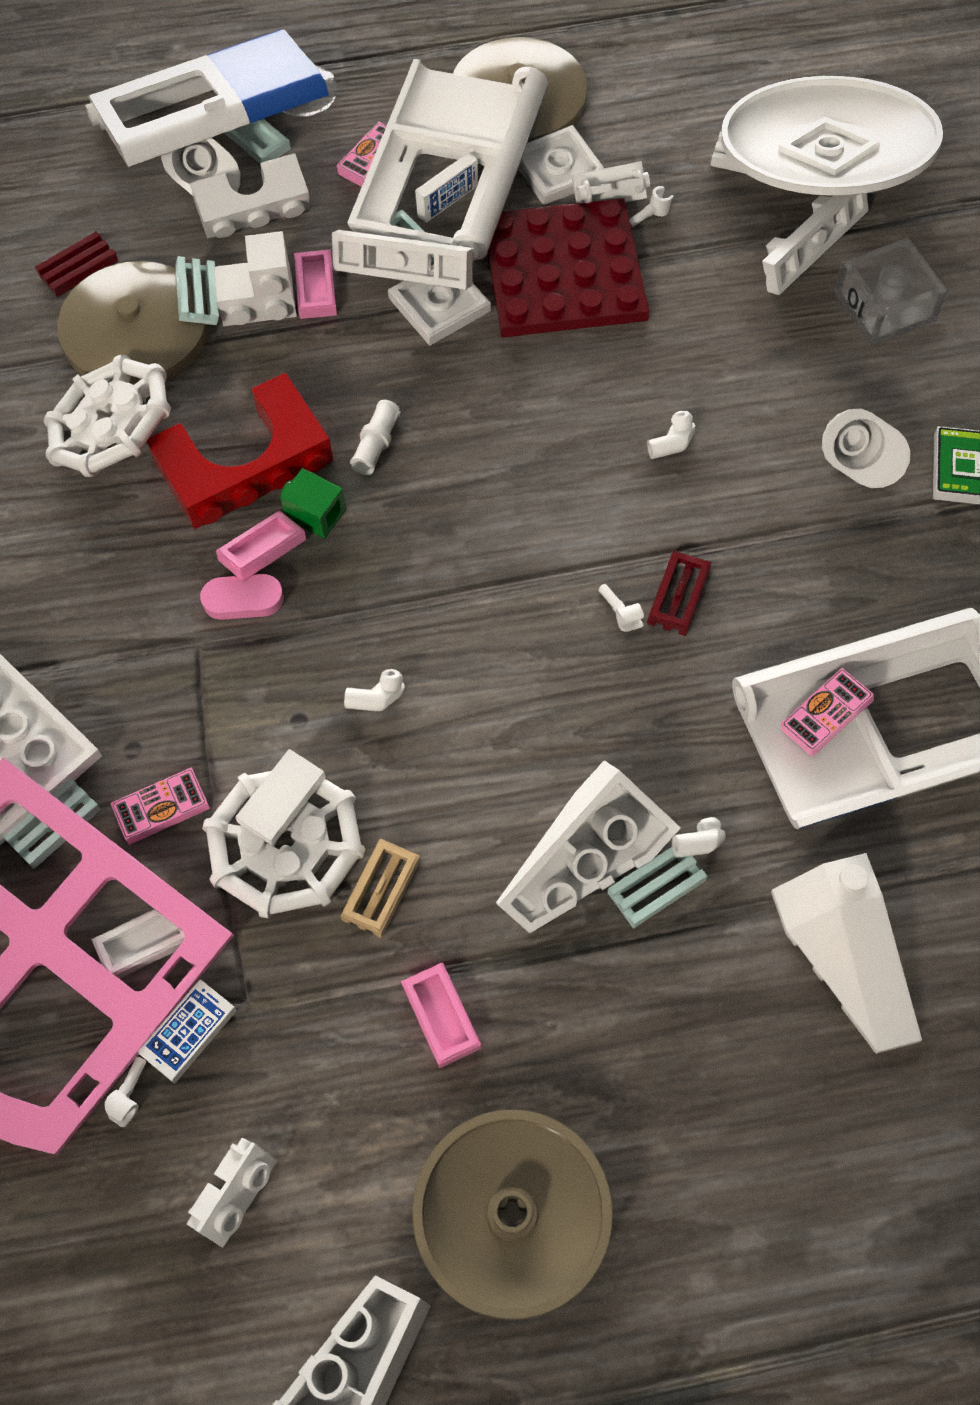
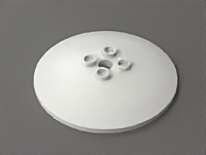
[722,76,943,195]

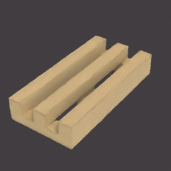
[341,839,421,938]

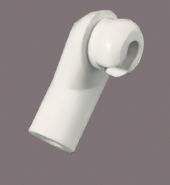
[647,411,695,459]
[344,669,405,711]
[672,817,726,858]

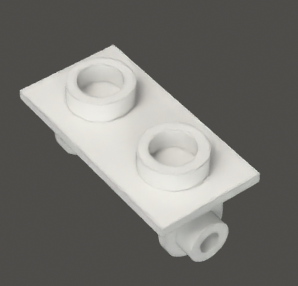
[572,161,650,203]
[187,1138,278,1248]

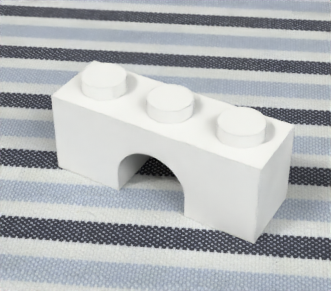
[190,153,310,239]

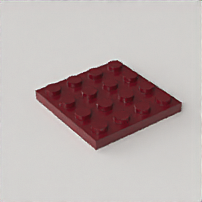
[487,198,649,338]

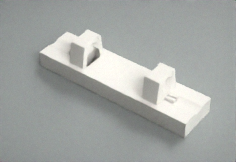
[762,193,869,295]
[332,230,473,289]

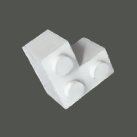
[214,231,297,326]

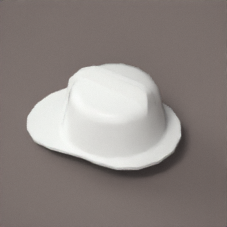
[161,137,241,196]
[822,408,910,488]

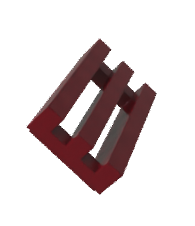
[35,231,119,297]
[647,550,712,636]

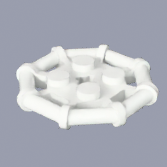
[44,355,171,477]
[202,771,365,919]

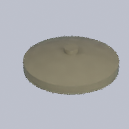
[453,37,587,143]
[57,261,209,385]
[412,1110,613,1320]

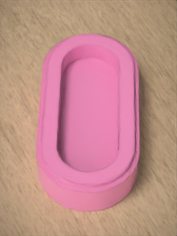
[200,574,284,620]

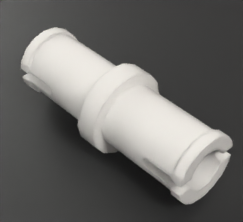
[350,400,401,475]

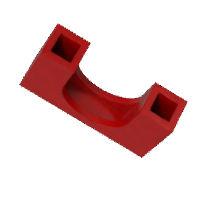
[146,372,334,530]

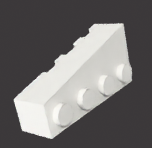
[273,1275,431,1405]

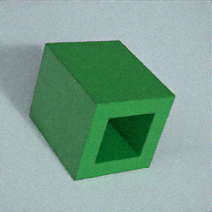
[280,468,347,539]

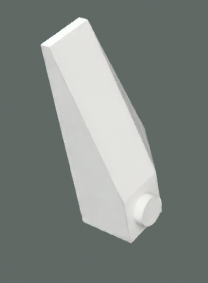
[496,761,681,933]
[771,853,922,1054]

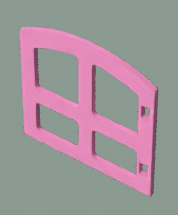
[0,758,234,1155]

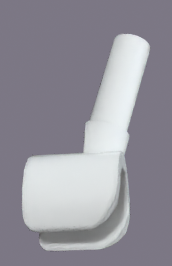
[629,186,673,228]
[599,584,644,632]
[105,1057,147,1127]

